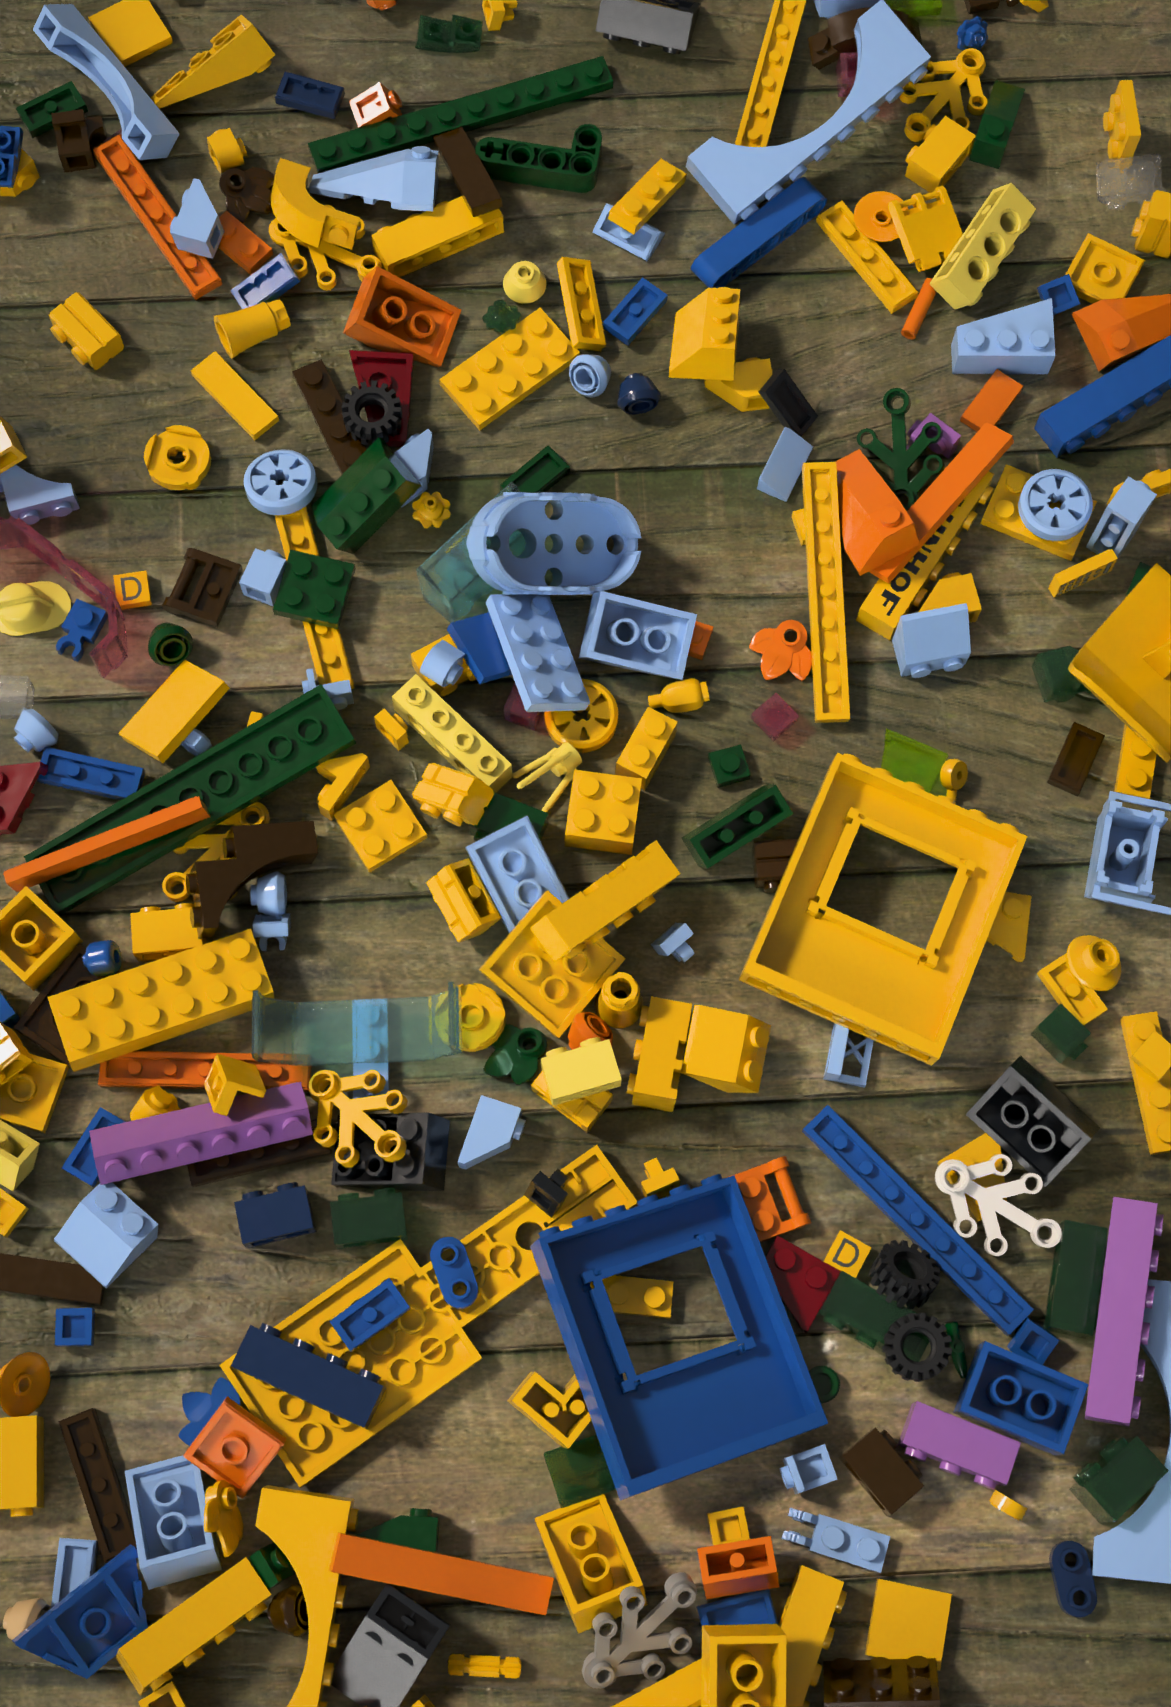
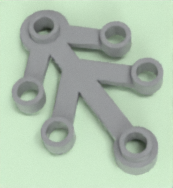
[582,1572,697,1689]

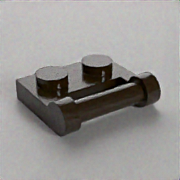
[162,548,243,628]

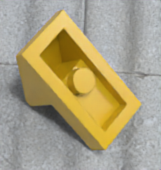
[316,753,370,821]

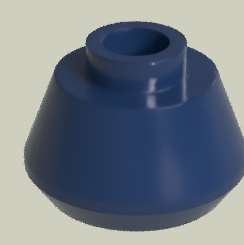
[617,373,661,415]

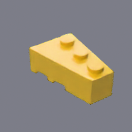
[626,996,692,1112]

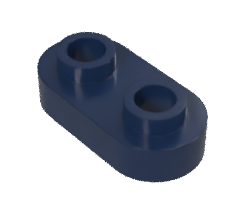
[1049,1541,1097,1617]

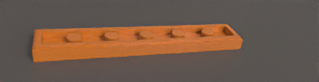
[93,134,223,300]
[869,422,1014,584]
[3,796,210,892]
[98,1051,312,1092]
[329,1532,554,1616]

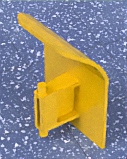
[1068,563,1171,763]

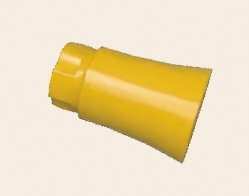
[214,299,291,359]
[595,972,643,1028]

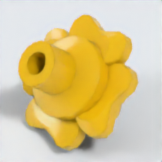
[412,492,451,528]

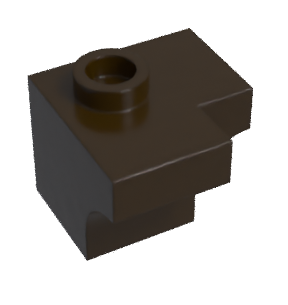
[51,109,108,173]

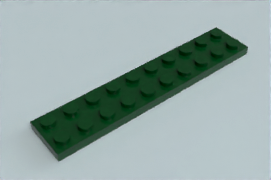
[24,684,356,916]

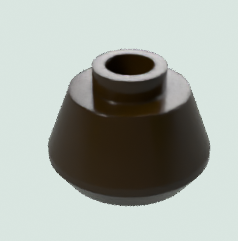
[267,1584,309,1637]

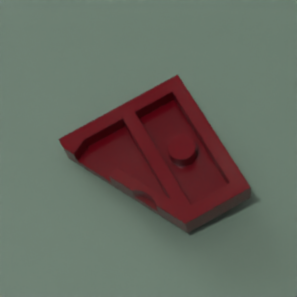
[0,762,48,835]
[766,1235,840,1333]

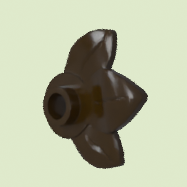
[219,167,275,223]

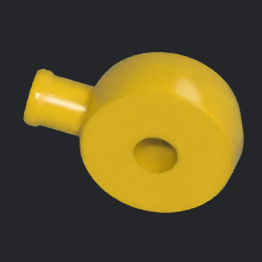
[940,759,968,801]

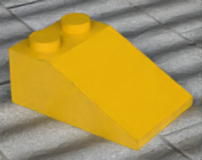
[534,1491,647,1634]

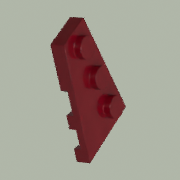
[349,350,414,447]

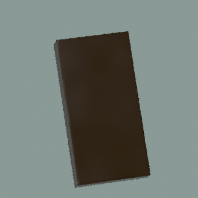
[1047,722,1105,797]

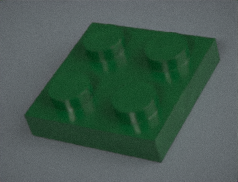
[273,550,356,629]

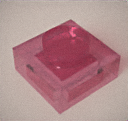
[751,693,799,741]

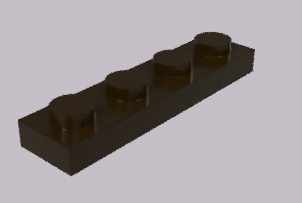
[292,359,367,475]

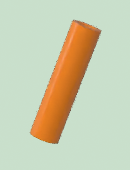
[901,278,937,340]

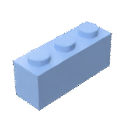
[1086,476,1157,558]

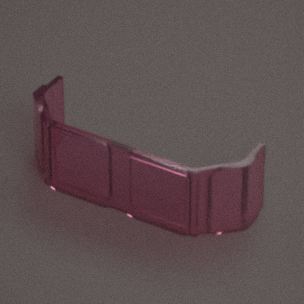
[0,516,128,678]

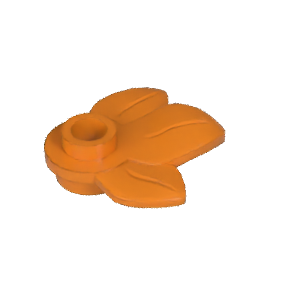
[749,620,812,681]

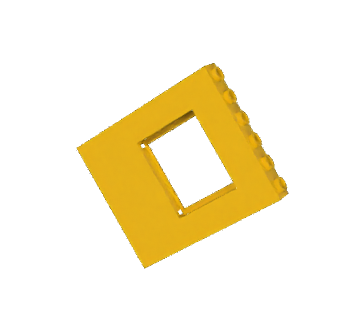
[739,753,1027,1066]

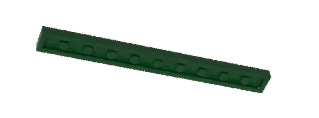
[308,56,613,174]

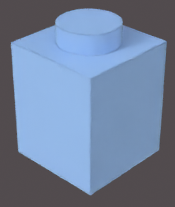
[239,548,287,607]

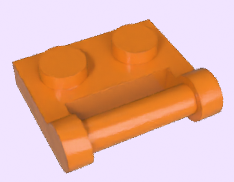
[729,1156,812,1243]

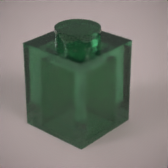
[1030,1004,1091,1064]

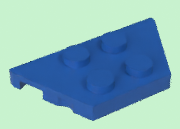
[12,1545,148,1679]

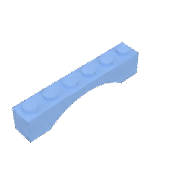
[33,4,180,160]

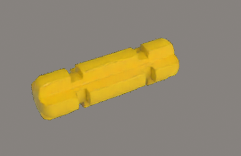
[448,1654,521,1679]

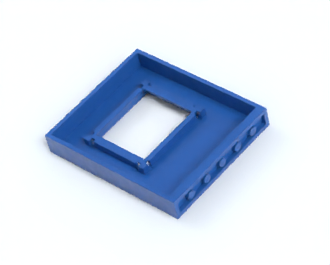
[530,1174,828,1501]

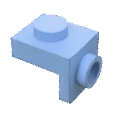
[302,668,354,711]
[780,1444,838,1495]

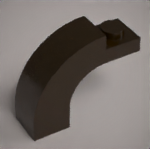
[808,7,922,70]

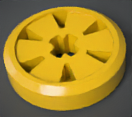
[544,679,618,753]

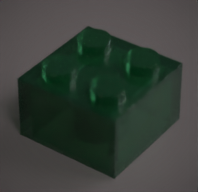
[1069,1436,1169,1523]

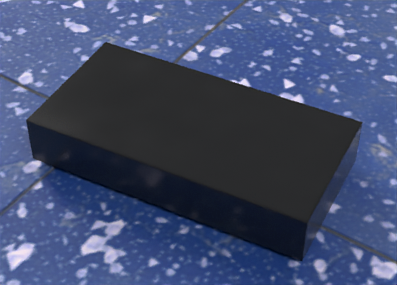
[758,369,818,437]

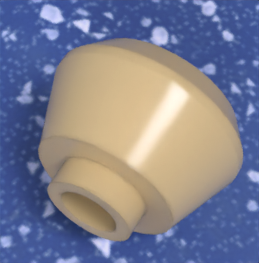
[3,1598,50,1640]

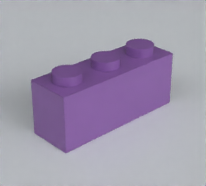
[898,1401,1021,1490]

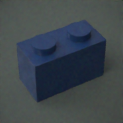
[234,1182,317,1249]

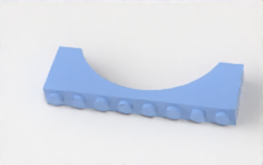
[686,0,931,224]
[1092,1279,1171,1584]

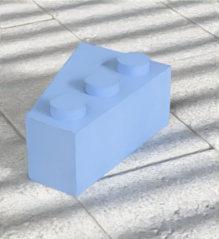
[951,298,1055,374]

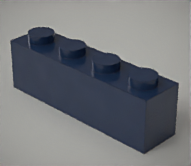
[231,1323,386,1430]

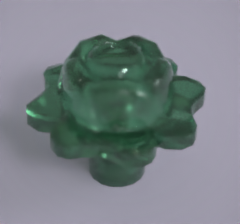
[482,300,522,333]

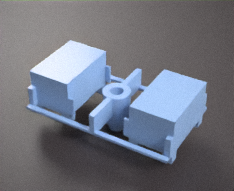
[1084,791,1171,915]

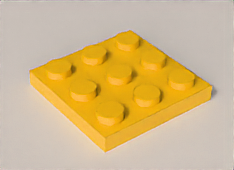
[479,890,625,1038]

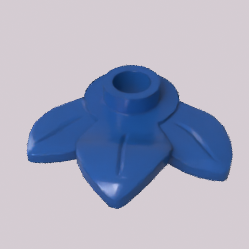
[178,1377,241,1446]

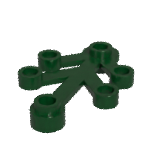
[857,388,945,511]

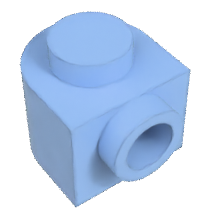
[420,640,465,687]

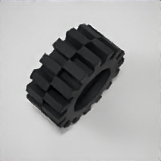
[342,381,402,445]
[869,1240,940,1309]
[882,1312,952,1382]

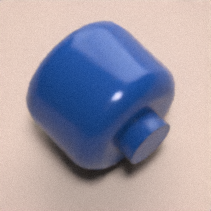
[83,940,122,977]

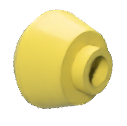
[503,261,546,304]

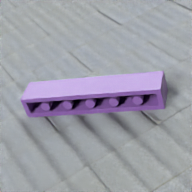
[89,1081,313,1185]
[1085,1197,1164,1427]

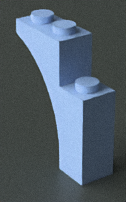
[0,465,80,525]

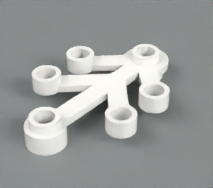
[935,1154,1062,1256]

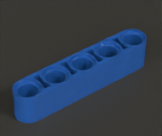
[691,177,827,288]

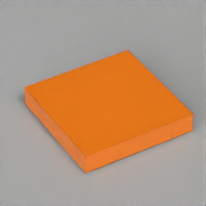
[183,1396,287,1499]

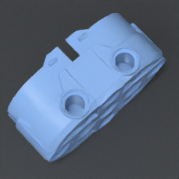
[466,492,641,595]

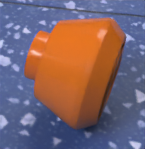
[568,1012,613,1050]

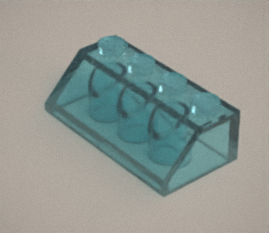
[416,482,526,623]

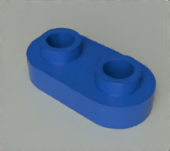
[430,1237,478,1309]

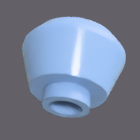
[569,354,611,398]
[14,709,58,752]
[250,871,287,918]

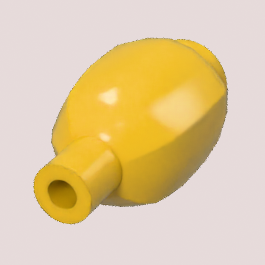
[648,678,710,713]

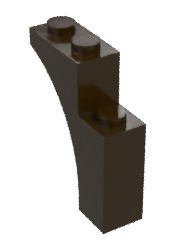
[186,821,318,939]

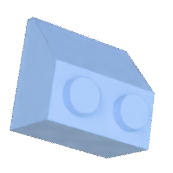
[892,603,971,678]
[54,1182,158,1288]

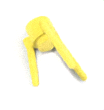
[512,742,582,813]

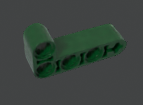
[475,124,602,193]

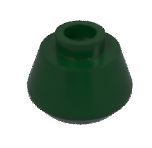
[148,623,193,666]

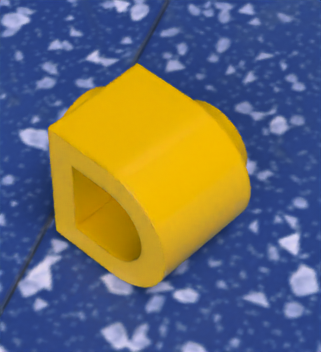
[207,128,247,174]
[130,1085,180,1121]

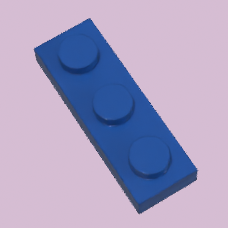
[37,747,146,800]

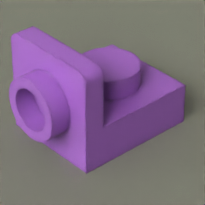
[907,413,961,459]

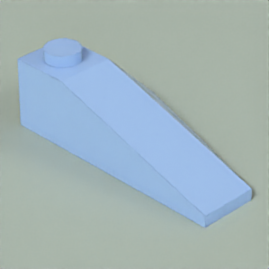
[309,146,438,212]

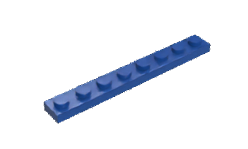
[802,1105,1034,1336]

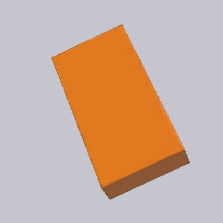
[960,369,1023,432]

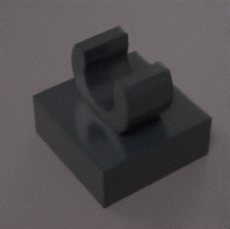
[524,1169,569,1218]

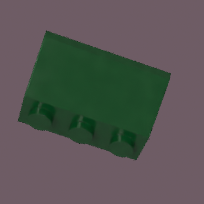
[312,437,422,554]

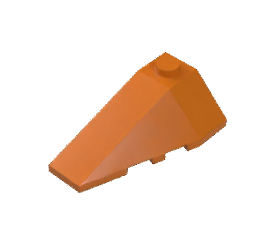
[1072,294,1171,371]
[836,449,920,576]

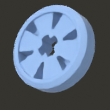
[244,449,317,515]
[1018,469,1093,541]

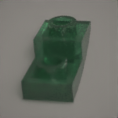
[415,15,483,53]

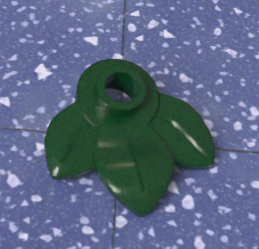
[483,1024,547,1085]

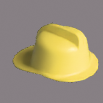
[0,581,71,636]

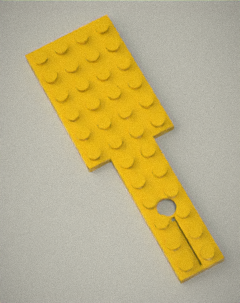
[220,1145,637,1488]

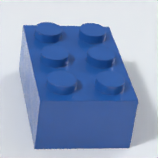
[953,1341,1089,1456]

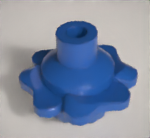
[957,16,988,51]

